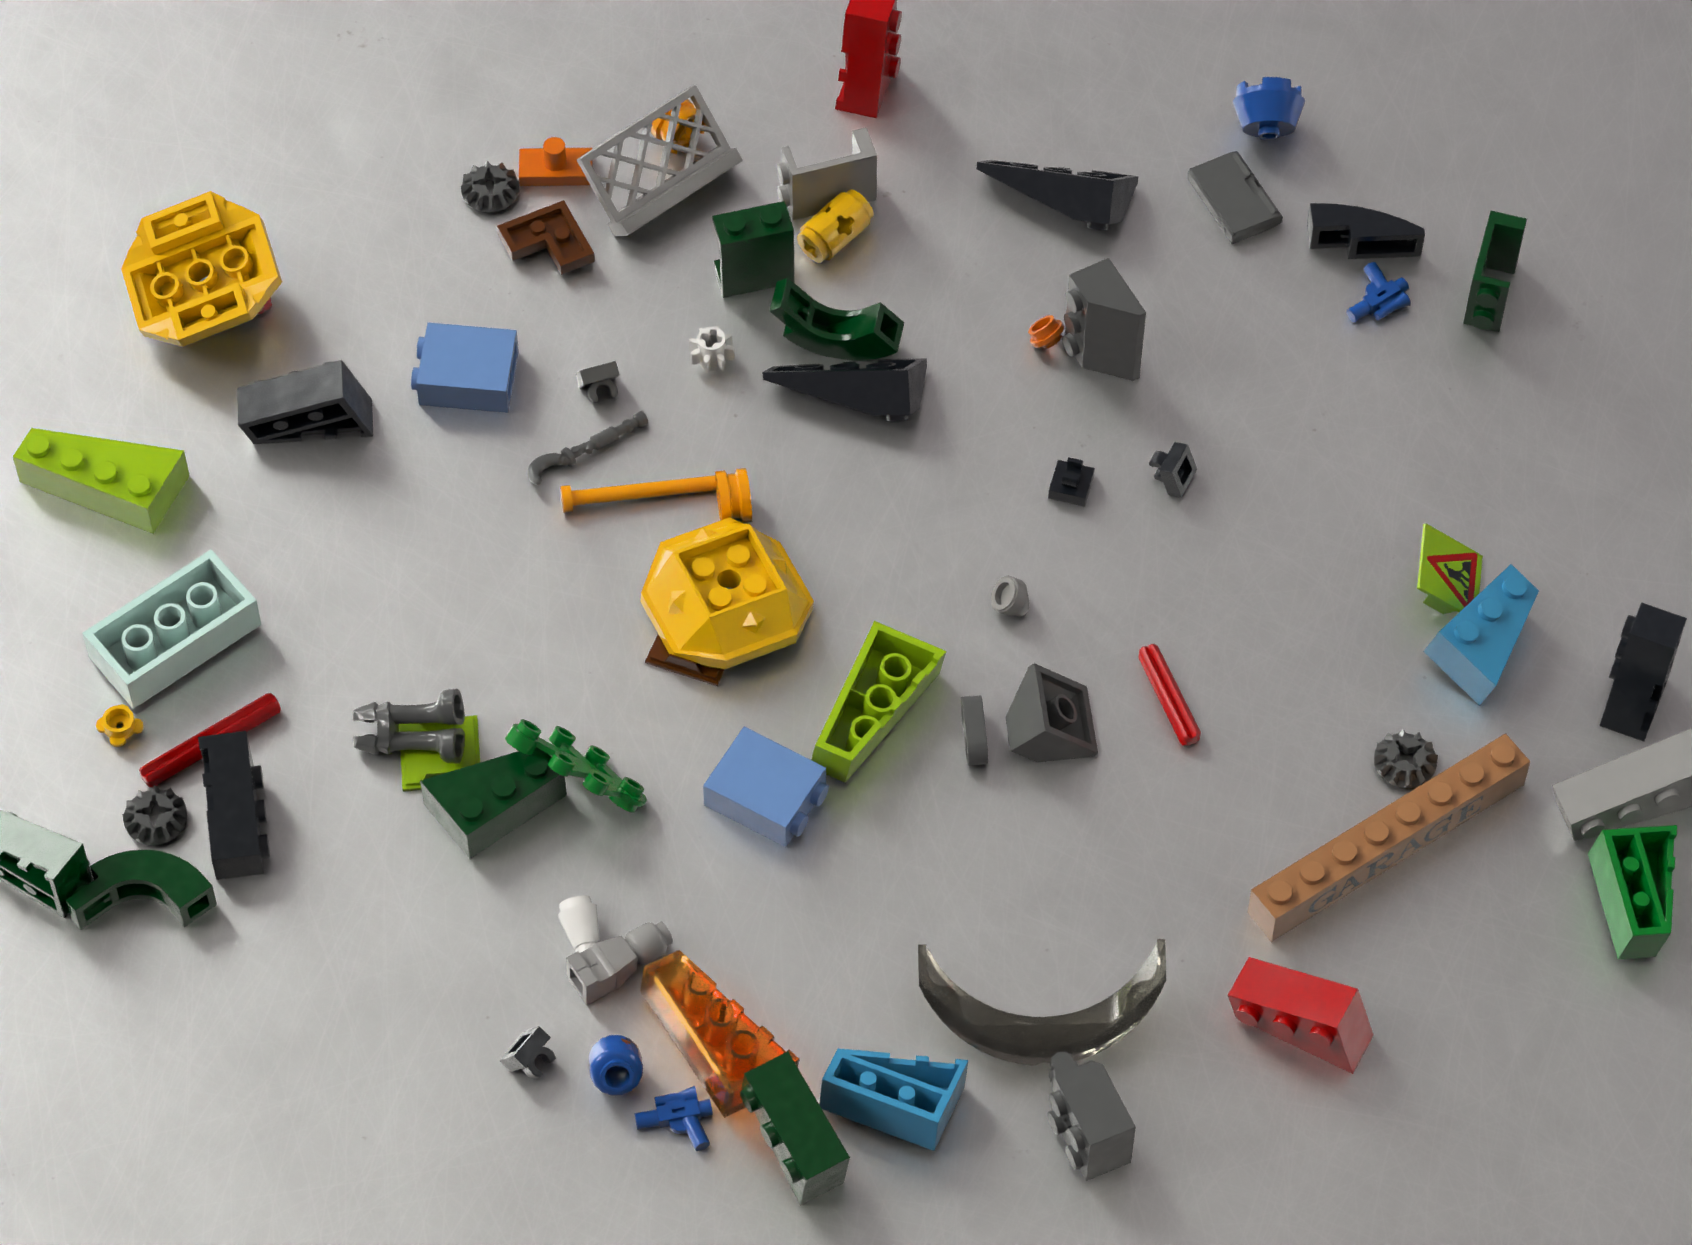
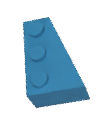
[1423,564,1539,706]

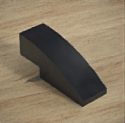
[1307,203,1425,259]

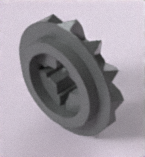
[461,160,520,212]
[1374,729,1438,788]
[122,785,187,845]

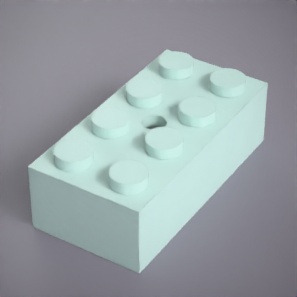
[82,549,261,709]

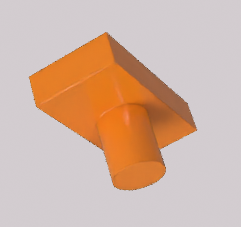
[519,137,593,186]

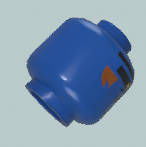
[589,1035,643,1096]

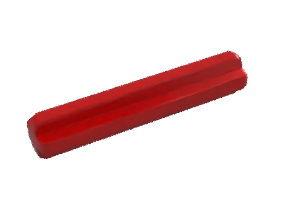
[1138,644,1201,746]

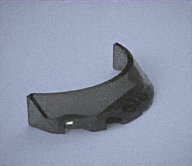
[918,939,1166,1066]

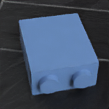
[411,322,519,413]
[703,726,829,847]

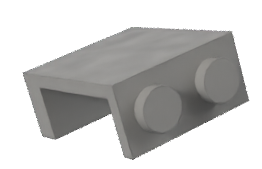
[777,127,877,220]

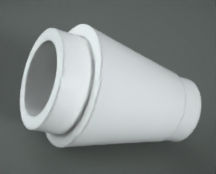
[558,895,599,953]

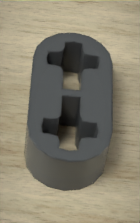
[961,695,988,766]

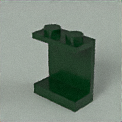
[712,201,795,298]
[1463,211,1527,332]

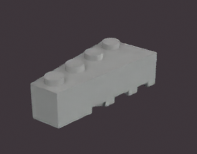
[1552,728,1692,841]

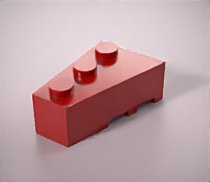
[835,0,902,119]
[1228,957,1374,1074]

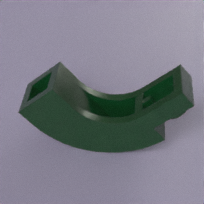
[769,277,905,361]
[66,850,217,930]

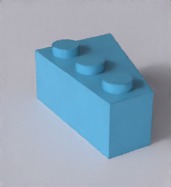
[819,1048,968,1151]

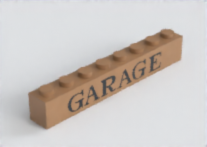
[1247,733,1530,942]

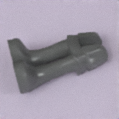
[353,689,465,764]

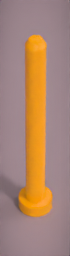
[560,475,718,513]

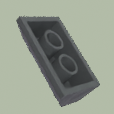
[1062,258,1146,381]

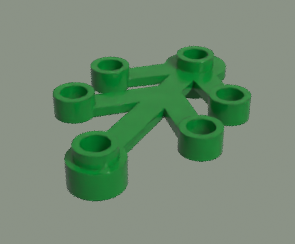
[505,719,647,813]

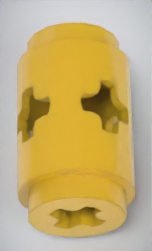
[797,189,874,263]

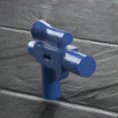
[1346,262,1411,322]
[634,1085,713,1151]

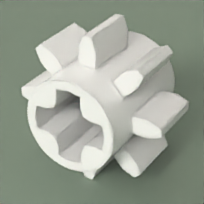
[689,325,735,373]

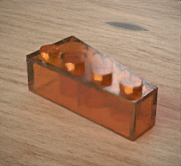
[640,950,800,1118]

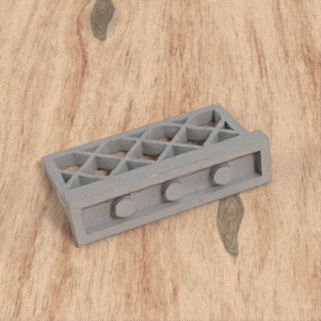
[576,85,743,236]

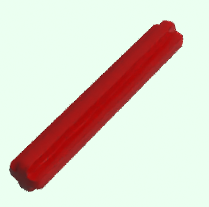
[139,693,281,788]

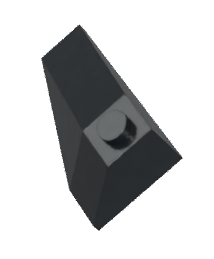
[976,160,1138,230]
[762,358,927,422]

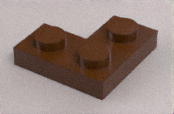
[497,200,595,275]

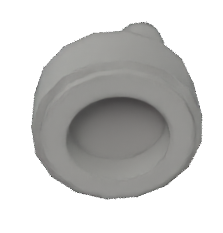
[991,575,1029,617]

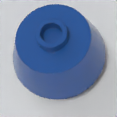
[1233,77,1305,140]

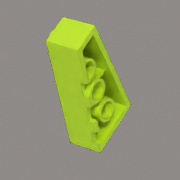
[13,428,190,534]
[811,621,946,783]

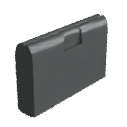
[1188,151,1283,244]

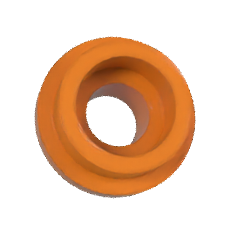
[1028,315,1065,349]

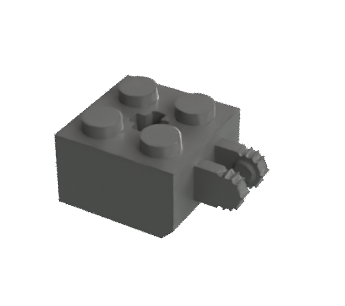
[1047,1051,1136,1181]

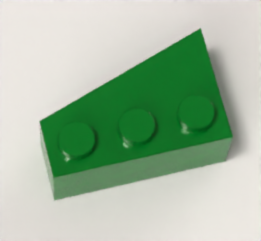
[1588,825,1677,959]

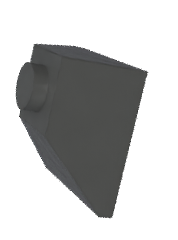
[1005,663,1098,762]

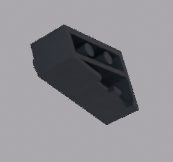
[237,360,373,444]
[1600,602,1687,742]
[198,731,270,880]

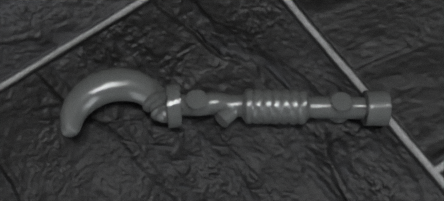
[527,411,649,485]

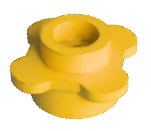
[96,704,144,747]

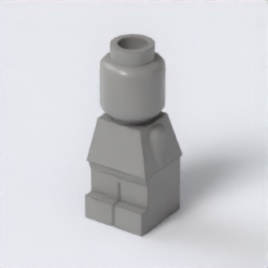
[566,922,673,1005]

